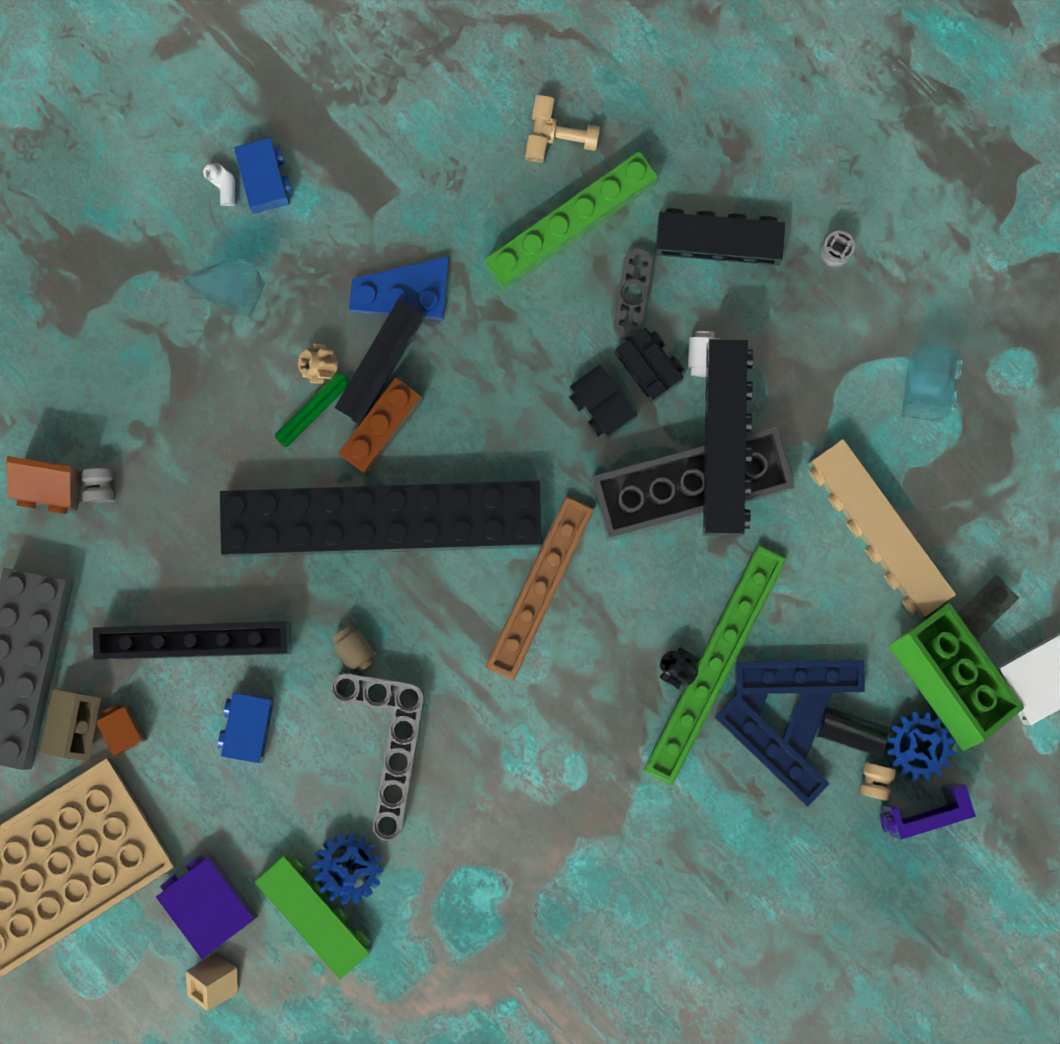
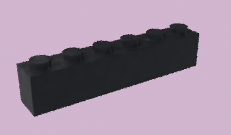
[703,339,753,536]
[93,621,291,661]

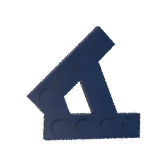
[714,660,865,807]

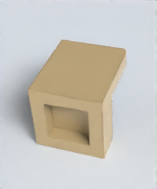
[186,954,238,1011]

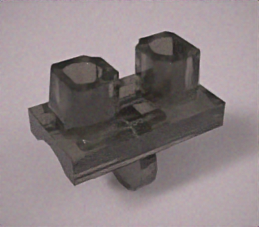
[957,575,1019,638]

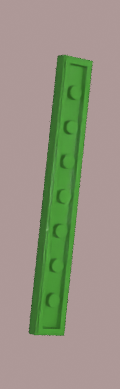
[644,544,787,785]

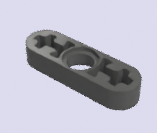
[614,248,653,340]

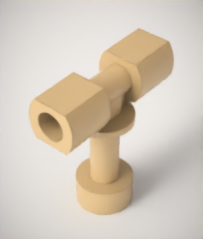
[525,95,600,163]

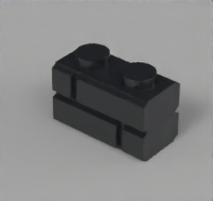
[614,328,684,403]

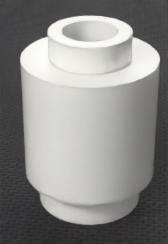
[688,331,721,377]

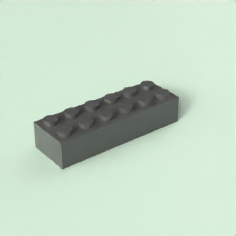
[591,426,794,541]
[0,567,74,770]

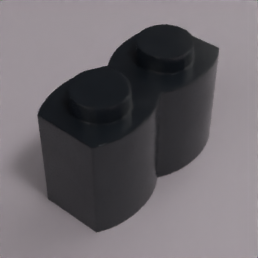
[568,365,638,440]

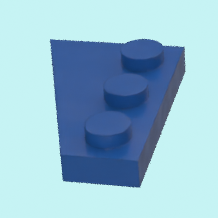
[349,256,449,320]

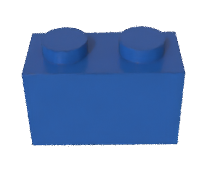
[234,138,293,214]
[217,693,274,763]

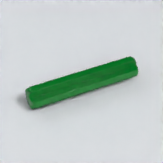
[275,372,349,447]

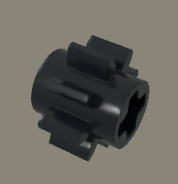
[659,647,699,690]

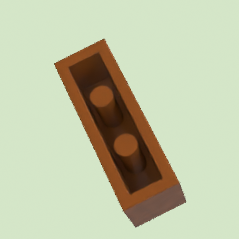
[338,377,423,476]

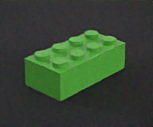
[888,603,1024,751]

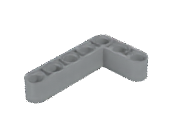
[331,674,425,841]

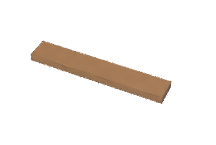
[485,495,594,681]

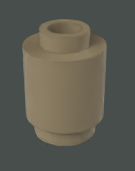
[331,624,377,674]

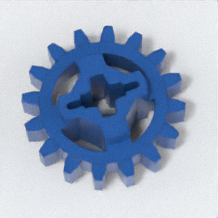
[885,712,956,781]
[312,833,384,905]

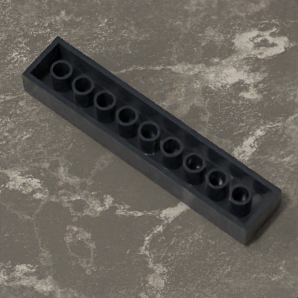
[220,481,542,557]

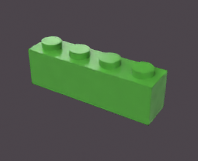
[254,854,371,980]

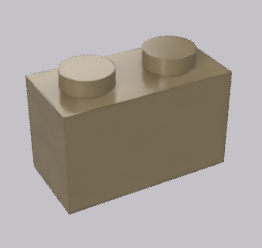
[39,689,101,761]

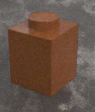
[96,704,147,756]

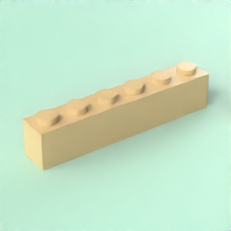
[808,439,956,618]

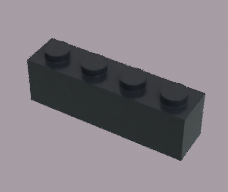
[655,208,785,266]

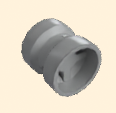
[820,230,855,267]
[81,468,114,503]

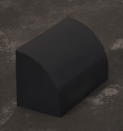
[816,707,888,758]

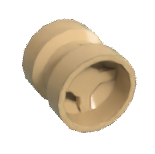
[858,763,896,801]

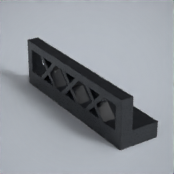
[335,299,426,425]

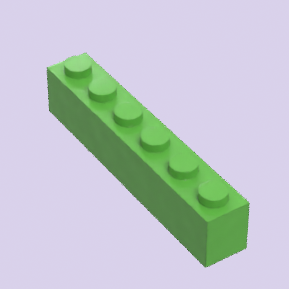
[484,151,658,292]

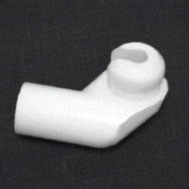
[203,163,236,206]

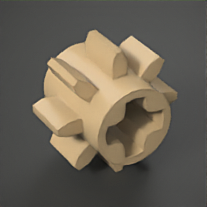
[298,343,338,384]

